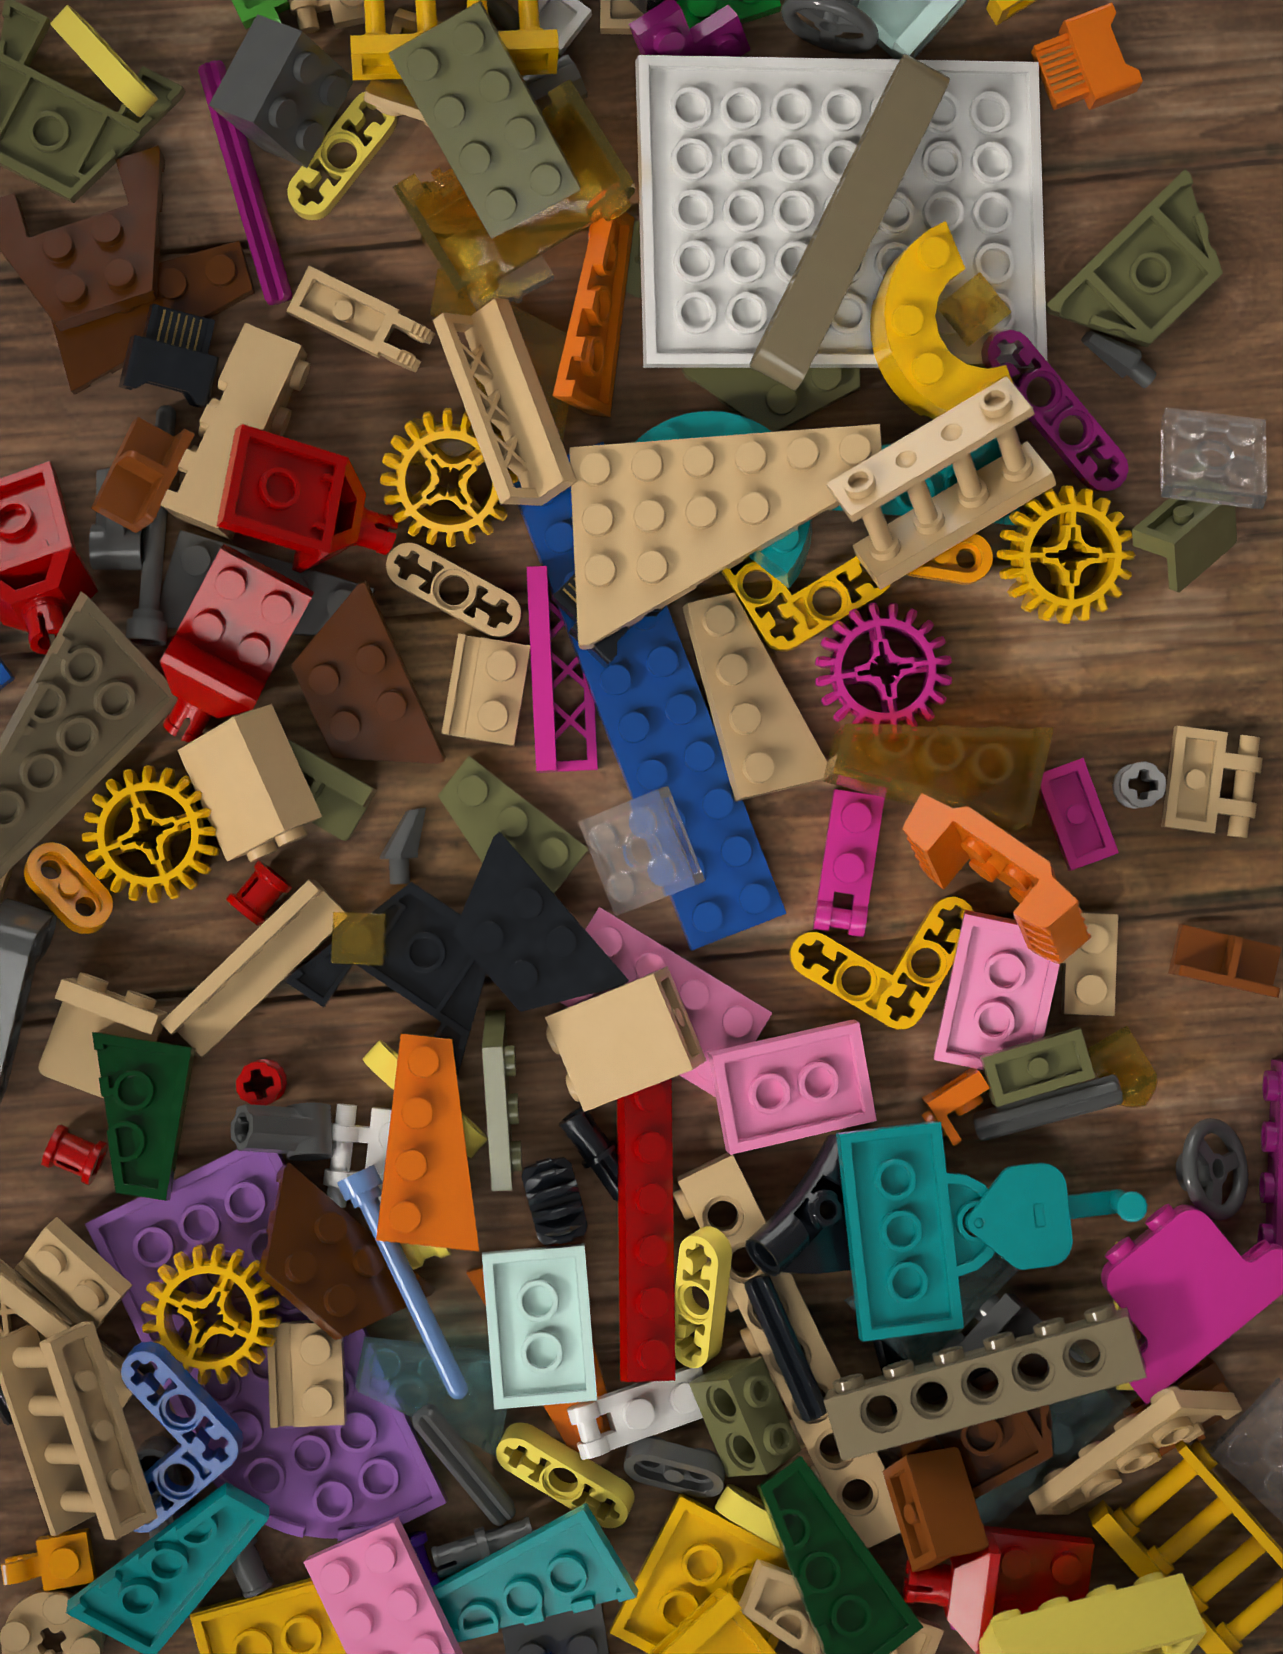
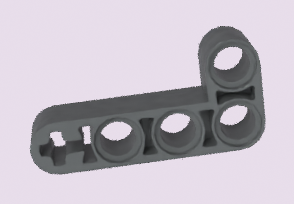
[0,898,57,1104]

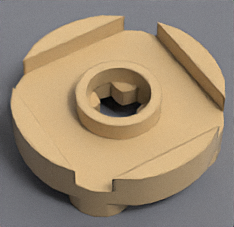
[0,1588,106,1654]

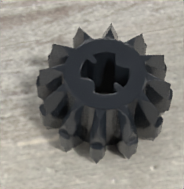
[521,1157,588,1246]

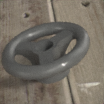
[781,0,879,54]
[1176,1118,1248,1221]

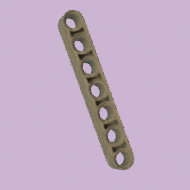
[749,54,950,391]

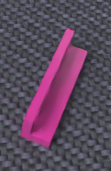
[526,566,598,773]

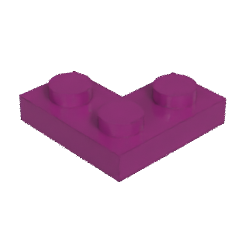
[628,0,751,57]

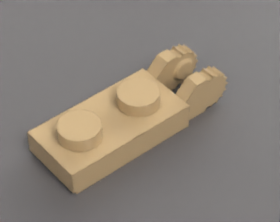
[287,266,435,373]

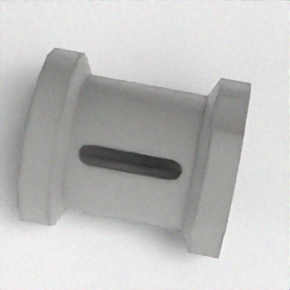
[1112,762,1166,809]

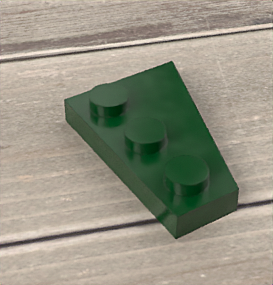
[92,1032,196,1201]

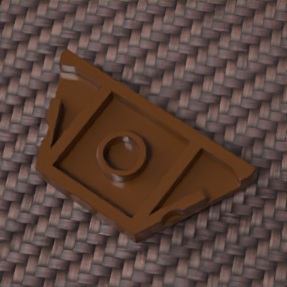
[291,580,446,764]
[258,1163,436,1341]
[887,1353,1055,1499]

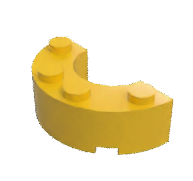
[870,221,1014,419]

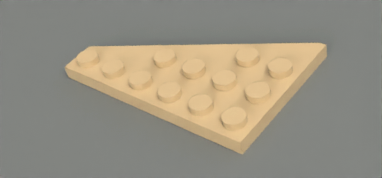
[569,424,882,649]

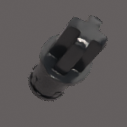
[559,1106,618,1202]

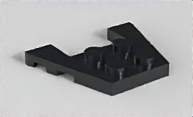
[286,882,487,1079]

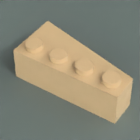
[160,323,311,540]

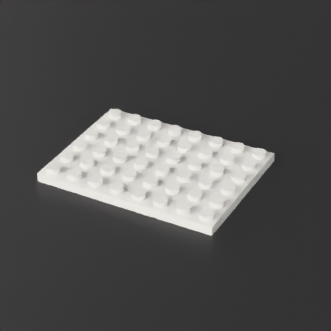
[635,55,1047,368]

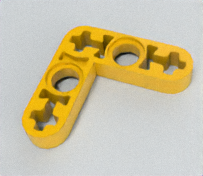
[721,555,891,652]
[789,897,973,1030]

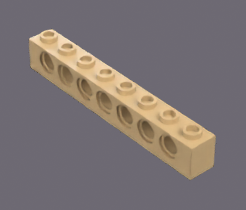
[673,1152,901,1549]

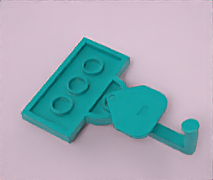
[836,1121,1148,1341]

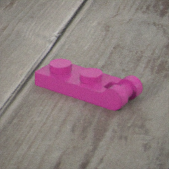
[813,789,885,937]

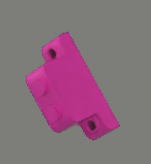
[1101,1204,1283,1405]

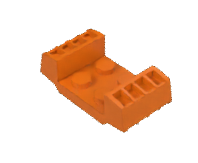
[902,793,1091,964]

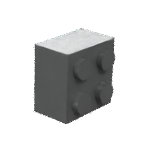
[209,14,354,168]

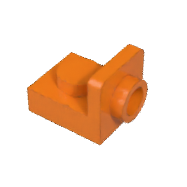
[921,1068,990,1146]

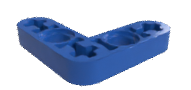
[121,1341,244,1533]

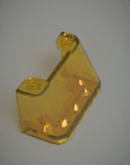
[393,79,635,302]

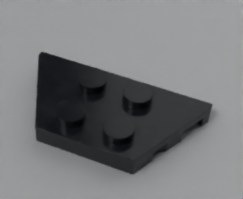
[453,832,629,1012]

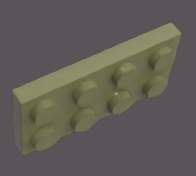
[388,0,582,239]

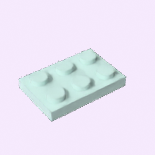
[482,1243,597,1410]

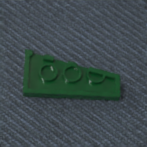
[757,1455,923,1654]

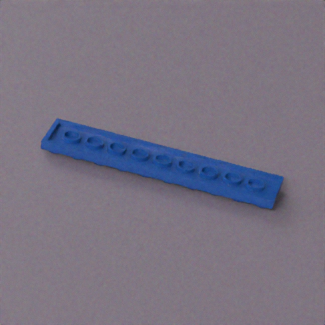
[513,442,787,951]

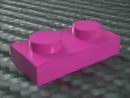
[1033,758,1119,871]

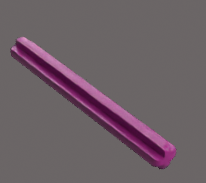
[198,60,292,305]

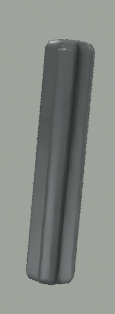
[973,1075,1124,1141]
[412,1403,516,1526]

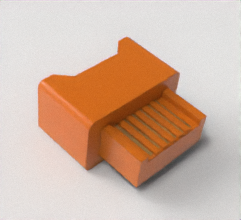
[1031,2,1143,111]

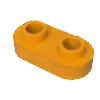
[906,533,993,585]
[24,842,113,934]

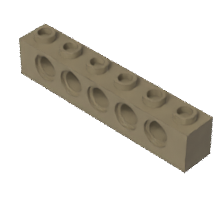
[824,1304,1147,1461]

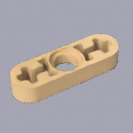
[386,543,522,638]

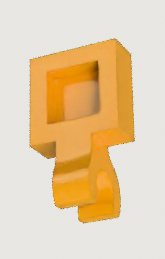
[0,1528,97,1591]

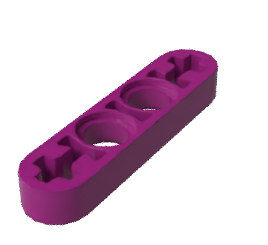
[981,330,1129,491]

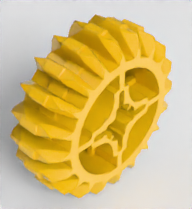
[380,408,518,547]
[996,486,1136,624]
[82,765,220,903]
[141,1244,282,1385]

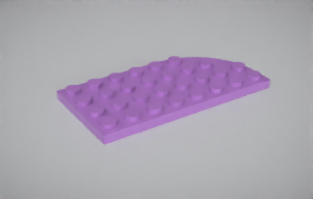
[85,1149,448,1541]

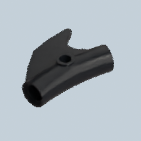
[746,1135,851,1277]

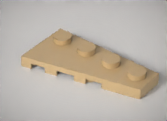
[682,592,835,802]
[1028,1386,1242,1515]
[739,1559,944,1654]

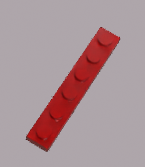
[617,1078,676,1382]

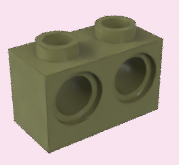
[689,1357,801,1477]

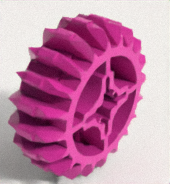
[815,603,952,740]

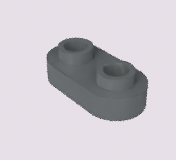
[624,1436,726,1498]

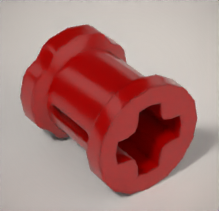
[226,860,293,927]
[236,1059,288,1106]
[41,1124,108,1185]

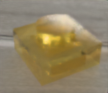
[937,272,1011,347]
[331,912,386,965]

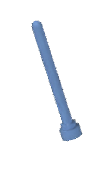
[337,1165,468,1399]

